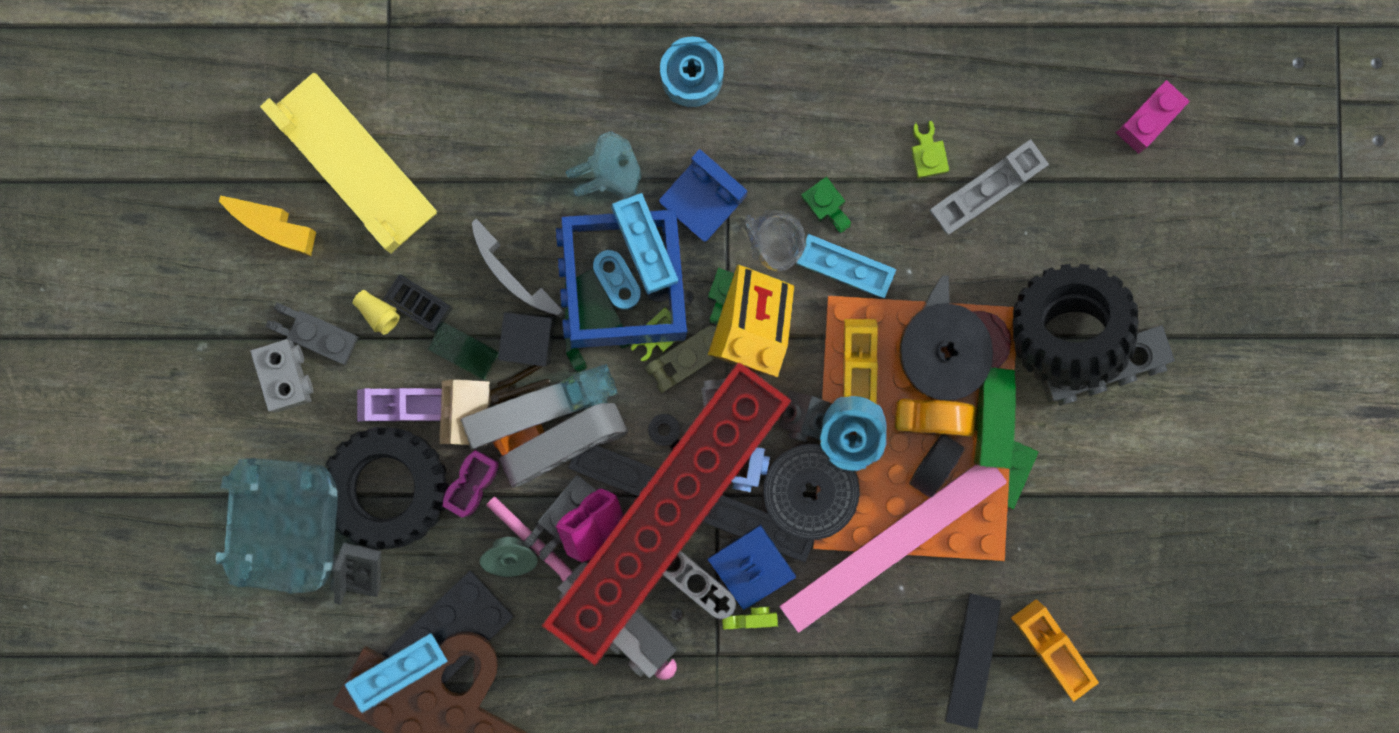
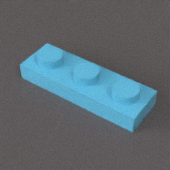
[611,193,678,295]
[796,234,896,299]
[345,633,447,713]

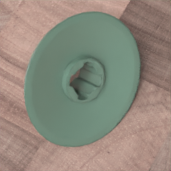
[480,537,538,577]

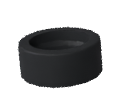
[909,434,964,498]

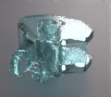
[566,131,642,199]

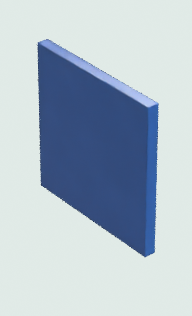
[708,525,796,611]

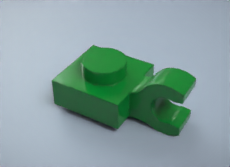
[801,176,851,234]
[707,267,734,325]

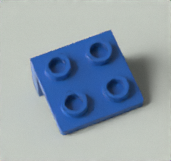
[659,149,748,242]

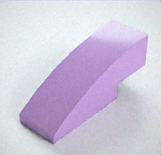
[357,388,442,422]

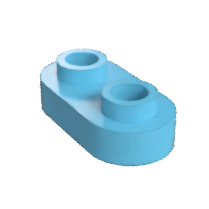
[593,250,641,310]

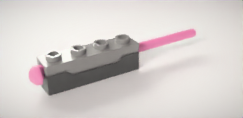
[486,496,677,680]

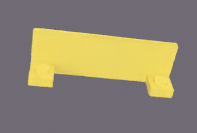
[260,73,437,253]

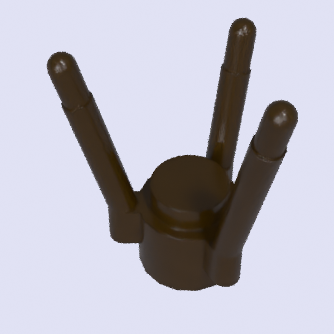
[490,365,550,406]

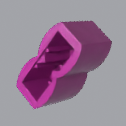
[443,450,499,518]

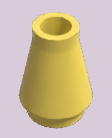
[352,290,400,335]

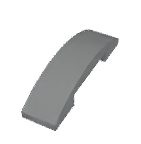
[929,139,1049,236]
[472,219,565,318]
[460,378,589,449]

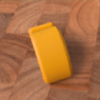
[895,399,976,437]

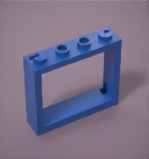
[556,210,687,348]

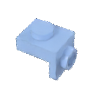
[732,447,770,492]

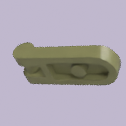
[644,326,717,394]

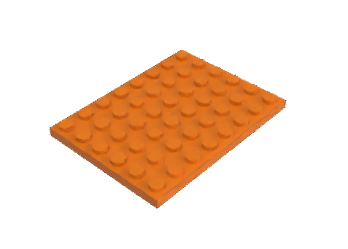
[813,296,1016,561]

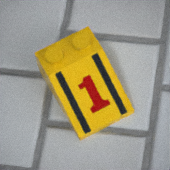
[708,265,794,377]

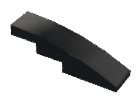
[944,593,1001,729]

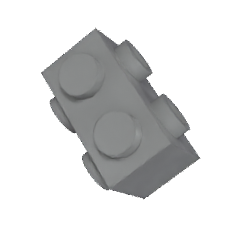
[250,339,314,413]

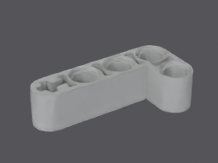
[499,403,629,488]
[663,550,736,619]

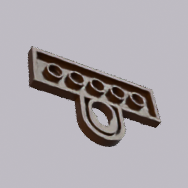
[332,632,527,733]

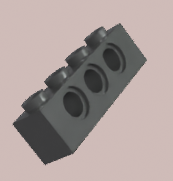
[1042,325,1175,406]

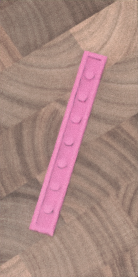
[780,464,1007,633]

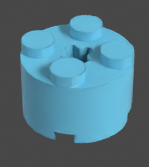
[660,37,724,107]
[821,396,887,471]

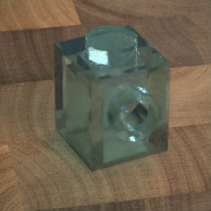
[561,364,618,411]

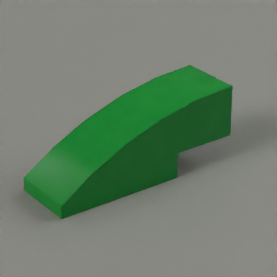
[974,367,1016,469]

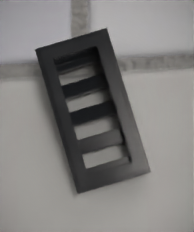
[383,274,453,334]

